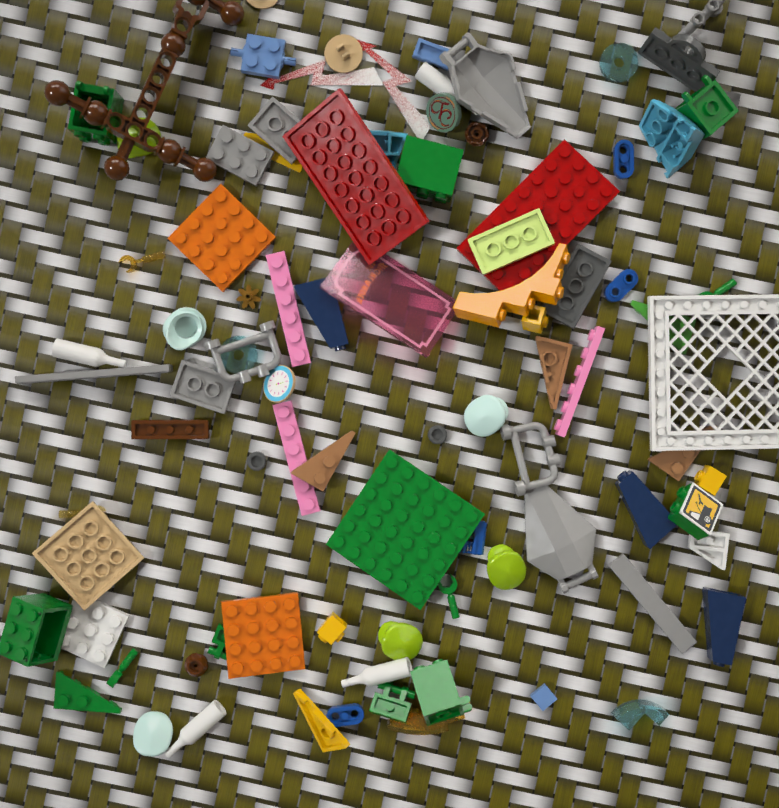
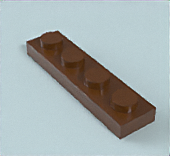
[131,420,209,439]

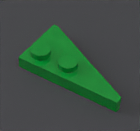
[53,670,122,714]

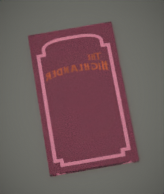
[320,241,456,358]

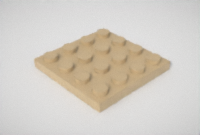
[32,501,144,611]

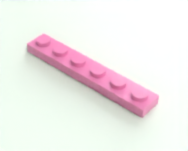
[266,251,311,367]
[554,326,605,437]
[272,400,321,516]

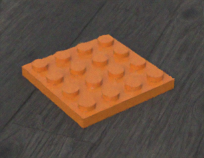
[168,183,276,292]
[221,592,305,679]

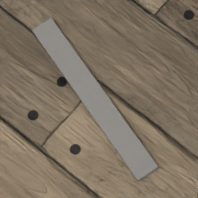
[15,364,173,384]

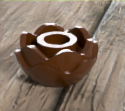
[465,122,489,146]
[184,653,208,677]

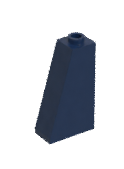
[294,276,349,352]
[615,470,677,549]
[702,587,746,667]

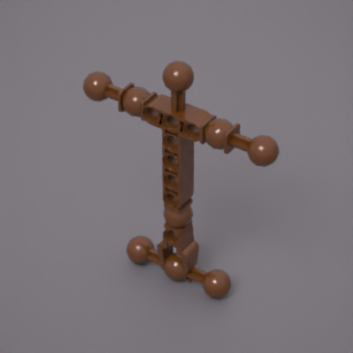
[44,0,244,182]

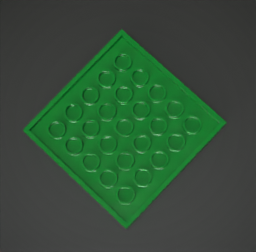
[326,449,485,610]

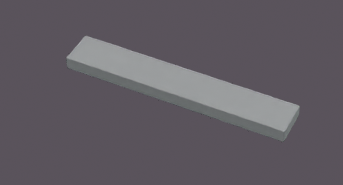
[608,553,697,654]

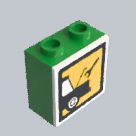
[668,483,723,540]

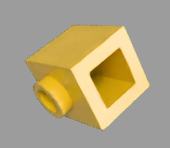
[521,305,549,334]
[694,465,727,496]
[317,612,347,645]

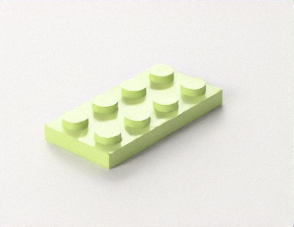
[467,208,555,276]

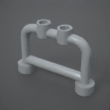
[678,0,726,35]
[204,320,281,384]
[500,422,561,497]

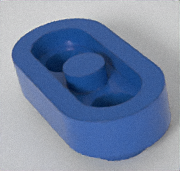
[613,140,634,180]
[604,269,638,302]
[326,703,364,727]

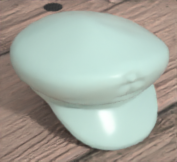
[163,307,207,350]
[464,395,509,437]
[133,711,173,757]

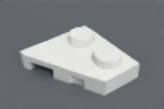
[687,531,730,570]

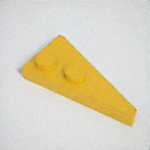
[293,689,350,752]

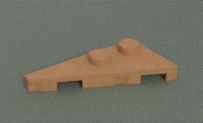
[535,336,572,410]
[647,425,717,481]
[290,430,355,491]

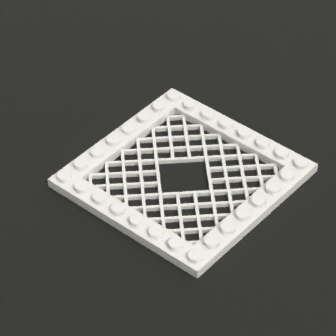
[647,294,779,451]

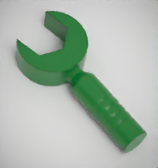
[699,278,737,295]
[438,574,460,619]
[106,648,139,688]

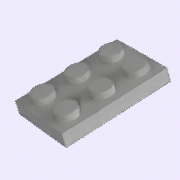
[248,96,301,165]
[206,125,274,187]
[170,360,236,414]

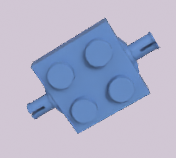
[230,34,296,79]

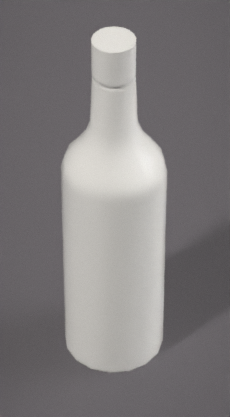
[415,62,477,115]
[52,338,127,368]
[341,657,413,688]
[164,700,227,758]

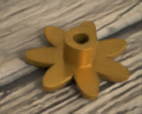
[236,284,261,309]

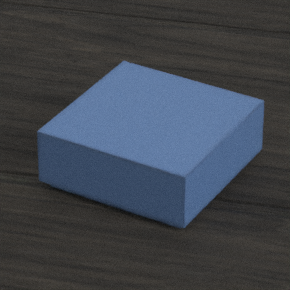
[530,683,557,711]

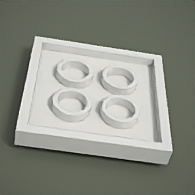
[61,599,130,668]

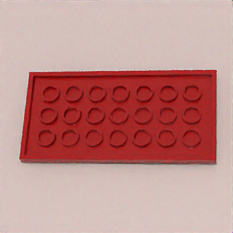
[282,88,430,265]
[456,139,620,291]

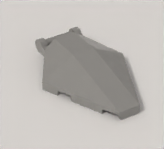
[439,33,532,139]
[524,486,599,594]

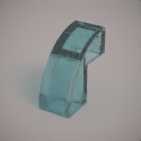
[611,700,670,731]

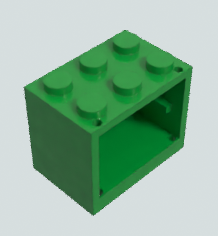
[397,135,464,204]
[0,593,73,667]

